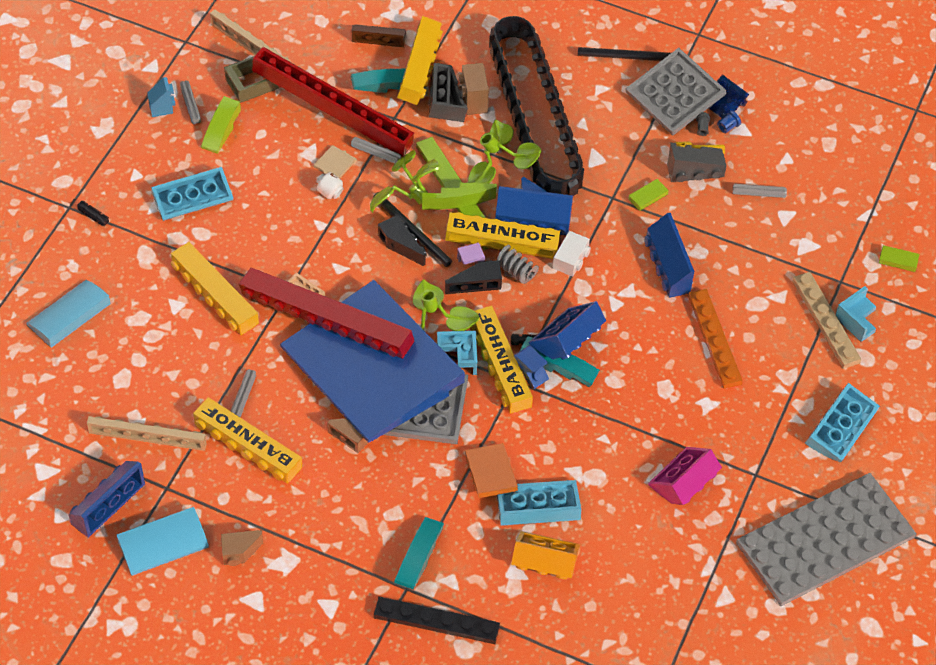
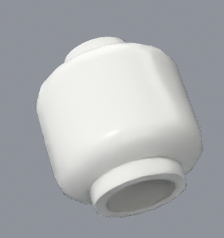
[316,172,344,199]

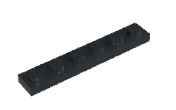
[374,597,500,644]

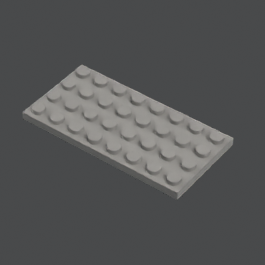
[736,473,916,606]

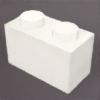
[553,231,591,277]

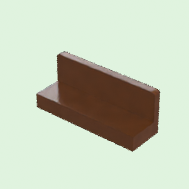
[351,24,406,47]

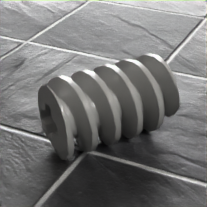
[497,245,539,284]

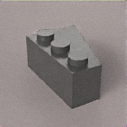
[429,63,468,122]
[667,143,727,182]

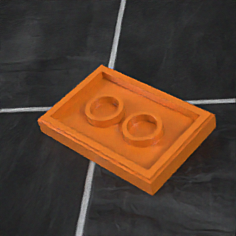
[465,443,518,498]

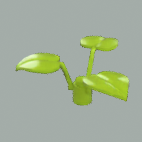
[467,120,541,184]
[370,150,441,213]
[413,279,479,331]

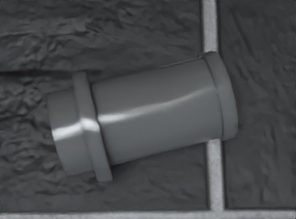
[696,112,710,136]

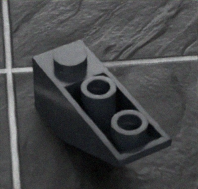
[378,215,427,266]

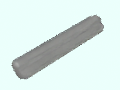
[180,80,201,124]
[351,137,401,163]
[732,184,787,198]
[231,369,256,417]

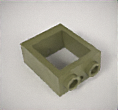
[224,56,279,103]

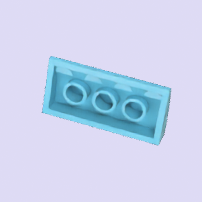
[151,167,234,221]
[26,280,111,348]
[805,383,880,462]
[497,480,581,526]
[117,507,209,576]

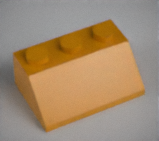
[511,531,580,579]

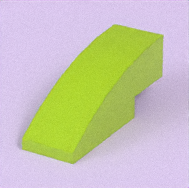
[201,96,241,154]

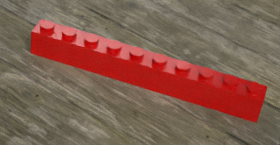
[252,47,414,157]
[239,267,414,359]

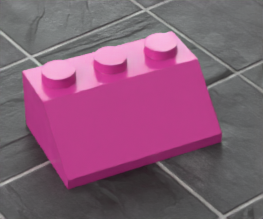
[648,447,722,505]

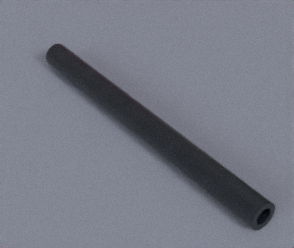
[578,47,671,61]
[373,192,452,267]

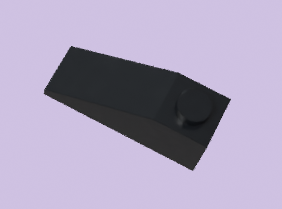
[445,260,502,295]

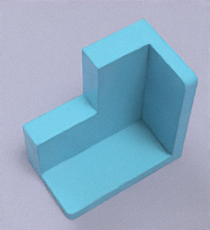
[836,286,876,342]
[437,331,477,375]

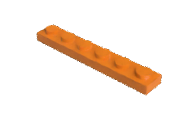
[688,289,743,389]

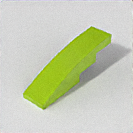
[422,182,497,210]

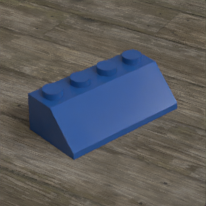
[495,186,573,235]
[644,213,694,298]
[528,301,606,360]
[68,461,145,538]

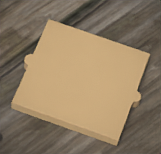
[314,145,357,178]

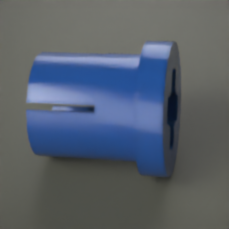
[717,110,741,133]

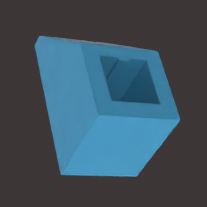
[147,77,176,117]

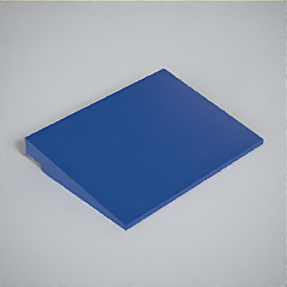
[280,280,465,443]

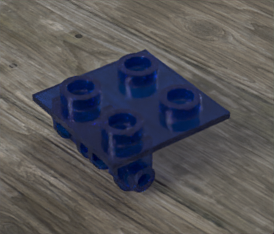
[709,74,749,118]

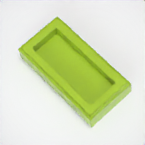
[628,179,669,211]
[879,245,919,272]

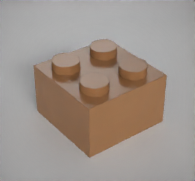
[458,63,489,115]

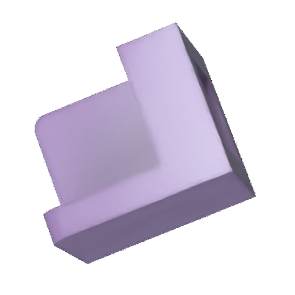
[457,243,485,265]

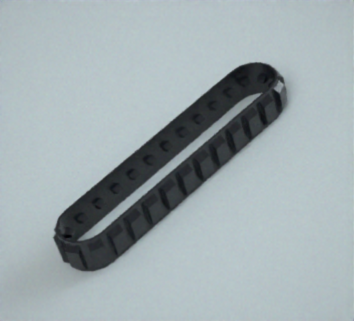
[489,16,584,196]

